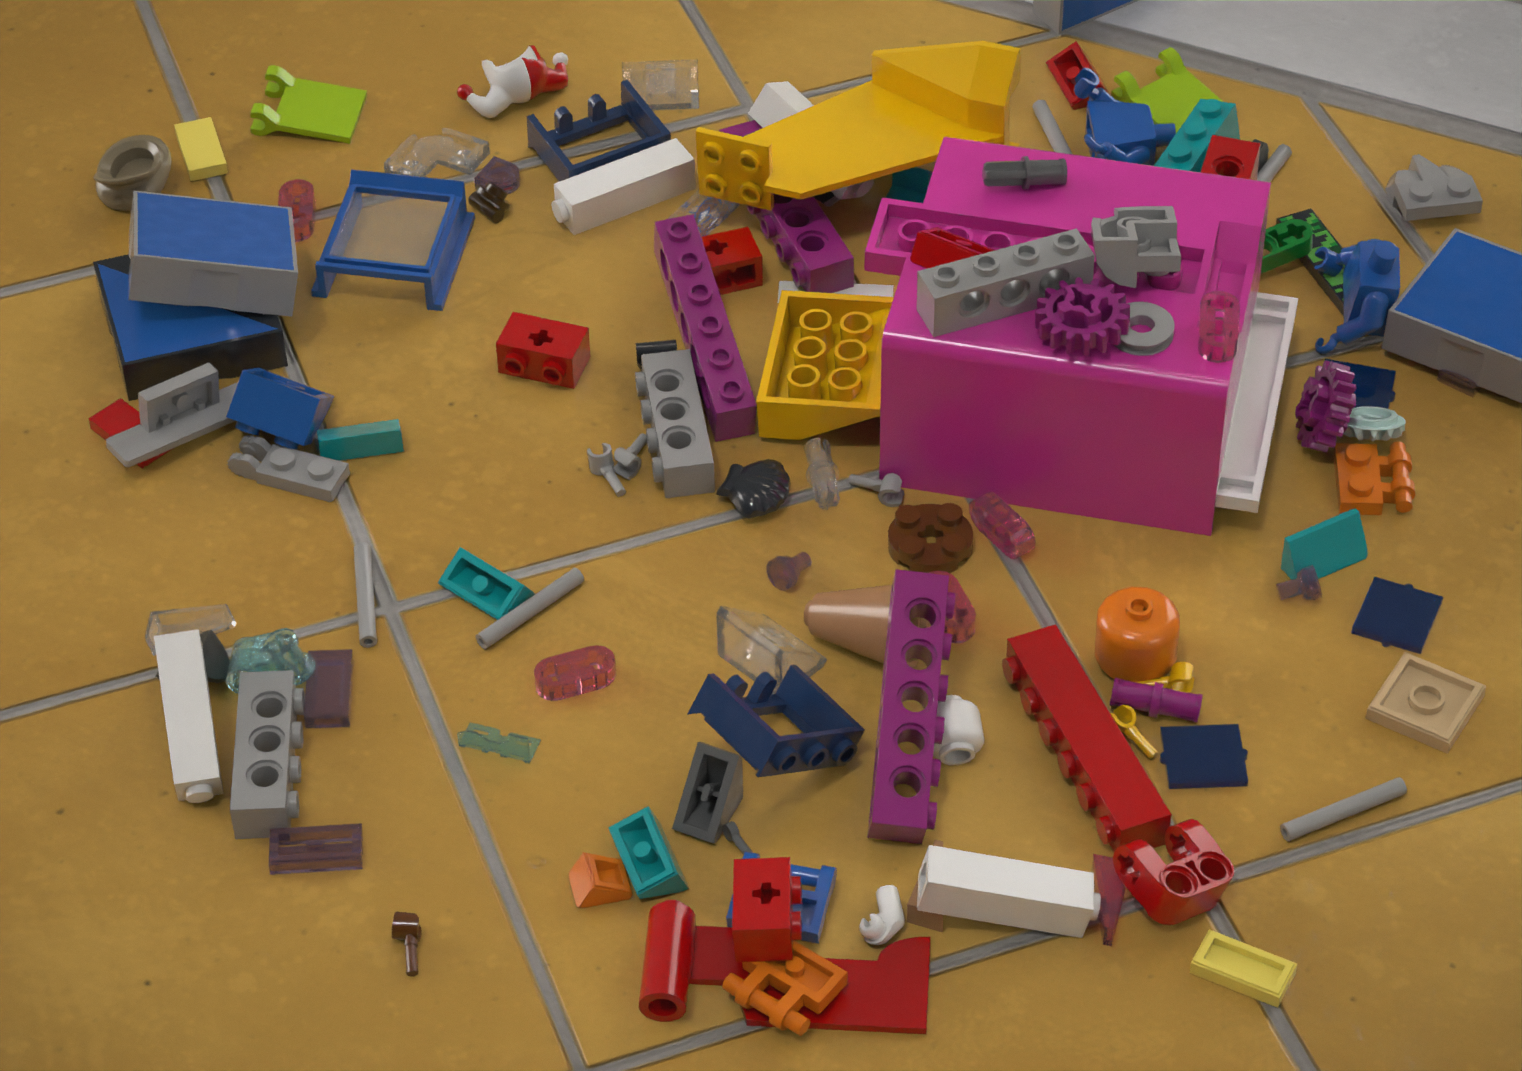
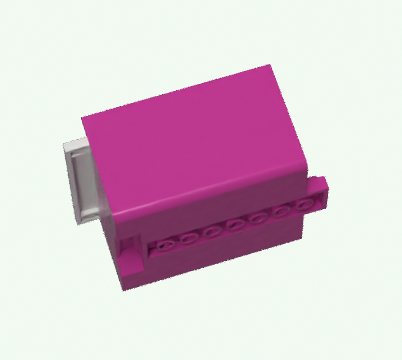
[864,137,1298,536]

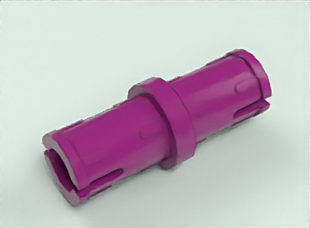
[1109,677,1203,723]

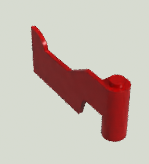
[639,900,931,1034]

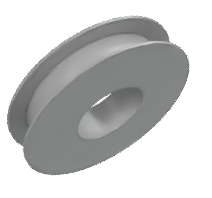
[1113,302,1175,356]

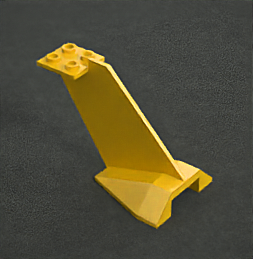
[695,41,1021,210]

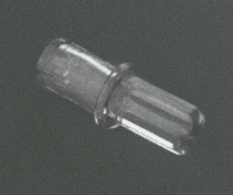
[804,438,840,510]

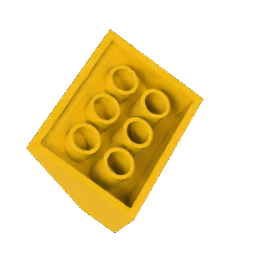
[756,290,894,440]

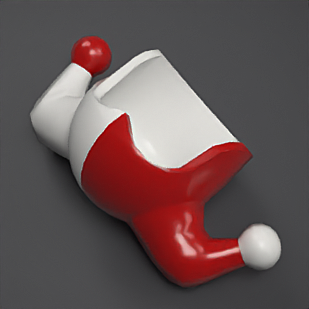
[457,45,568,118]

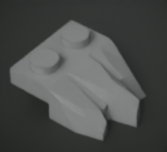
[1385,154,1483,221]

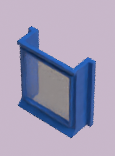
[311,169,475,311]

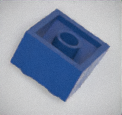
[226,368,334,450]

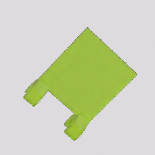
[1111,47,1223,133]
[250,65,367,144]

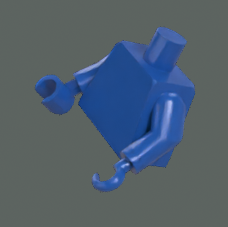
[1074,68,1176,166]
[1314,239,1400,354]

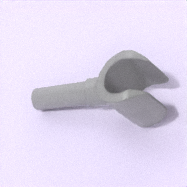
[613,433,647,480]
[587,443,626,497]
[849,473,904,507]

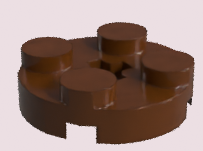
[888,503,973,575]

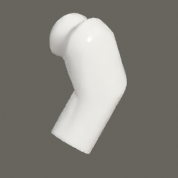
[859,885,905,945]

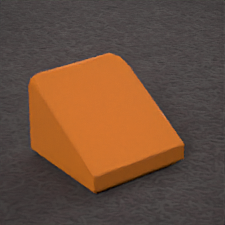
[569,852,633,908]

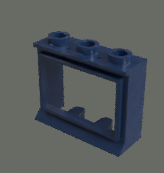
[526,80,671,182]
[687,665,865,778]

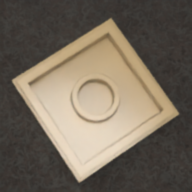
[1366,652,1486,754]

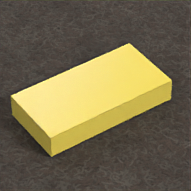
[174,117,228,181]
[1190,929,1297,1008]

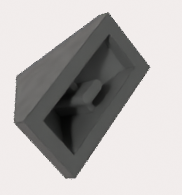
[672,742,743,843]

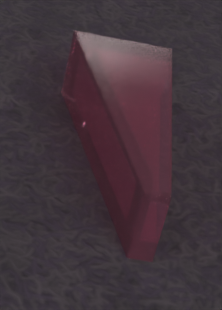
[1092,854,1126,947]

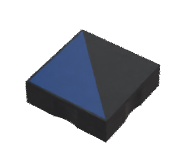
[93,254,288,401]

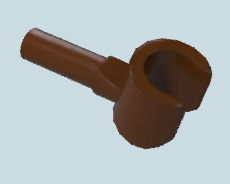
[392,912,422,976]

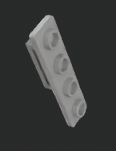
[106,363,238,467]

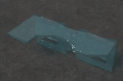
[457,722,541,764]

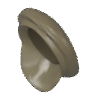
[93,135,172,211]

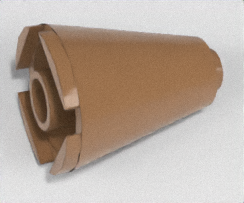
[804,585,930,668]

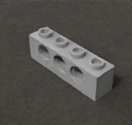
[917,228,1095,337]
[635,349,715,498]
[230,670,305,839]

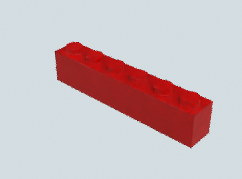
[1002,624,1172,851]

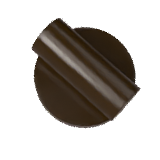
[468,182,511,223]

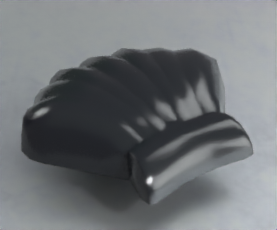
[716,459,791,519]

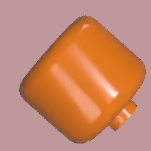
[1095,586,1180,682]

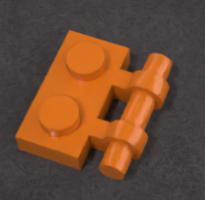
[1333,441,1415,515]
[722,940,848,1036]

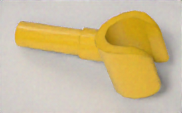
[1136,662,1195,693]
[1110,705,1158,759]

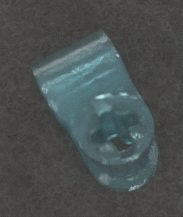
[226,628,316,694]

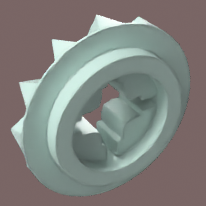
[1344,406,1406,441]

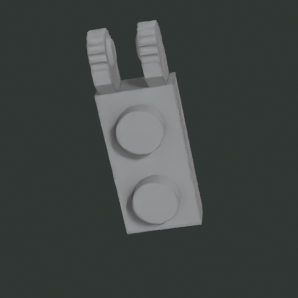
[227,435,350,502]

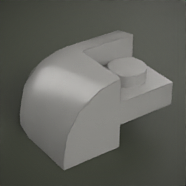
[1091,206,1181,288]

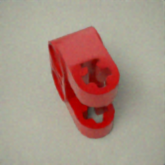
[1113,819,1235,926]

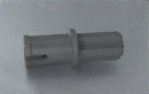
[982,156,1067,190]

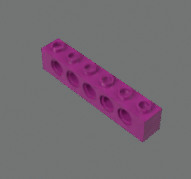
[719,120,854,293]
[654,214,757,442]
[867,569,955,844]

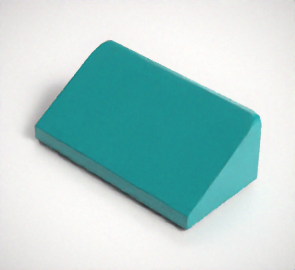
[317,419,404,461]
[1281,508,1368,587]
[437,547,535,620]
[609,806,689,899]

